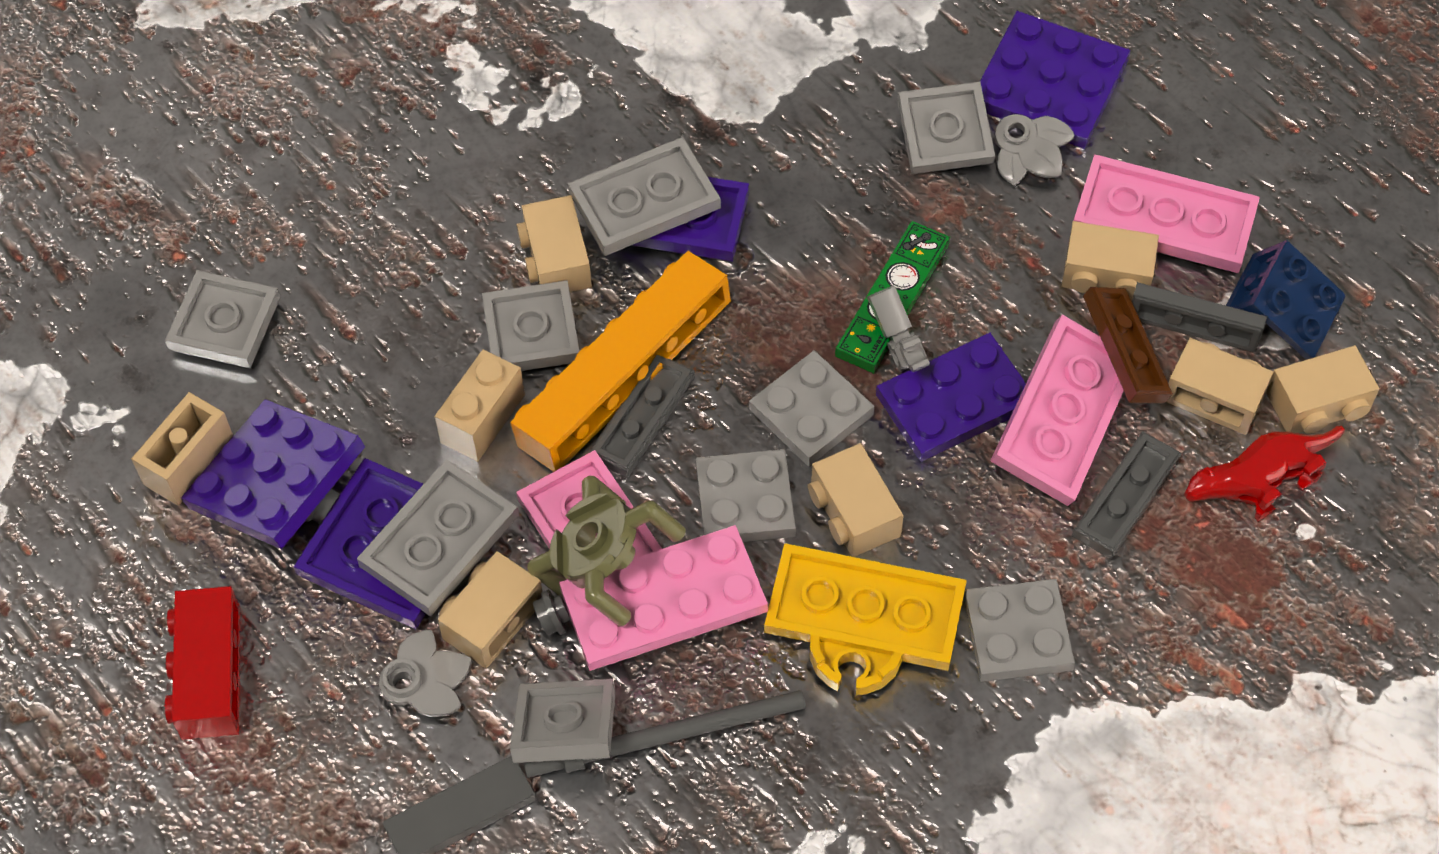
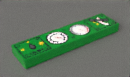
[835,221,950,374]

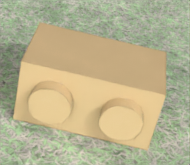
[516,195,592,292]
[1061,221,1159,300]
[1166,338,1273,435]
[1266,345,1379,434]
[434,349,525,462]
[131,392,233,506]
[808,443,903,557]
[437,551,543,669]

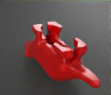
[1184,426,1345,522]

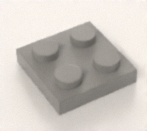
[897,82,995,174]
[165,270,281,368]
[482,280,579,371]
[749,350,875,467]
[696,449,796,542]
[963,579,1075,682]
[510,679,616,763]

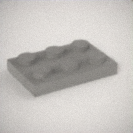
[568,137,721,256]
[357,459,519,616]

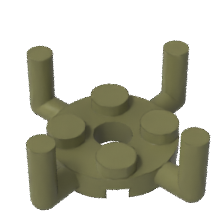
[527,476,686,626]

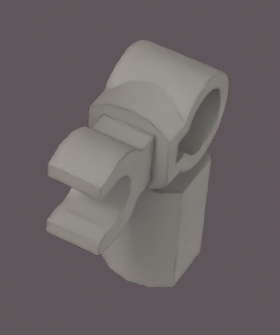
[867,286,930,373]

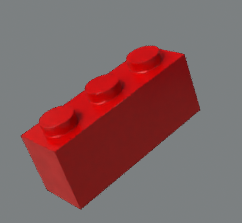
[165,586,240,740]

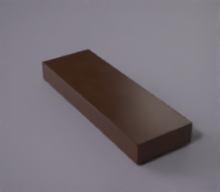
[1083,287,1173,403]

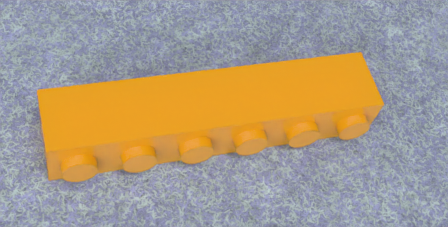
[510,251,731,472]

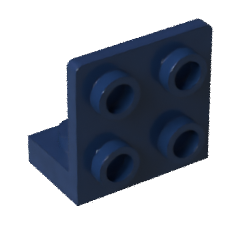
[1225,240,1345,360]

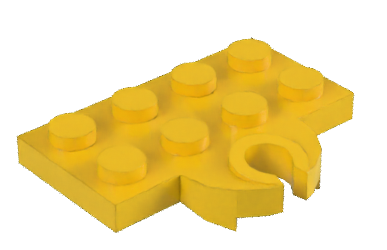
[764,543,967,695]

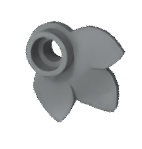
[995,114,1074,186]
[379,630,472,717]

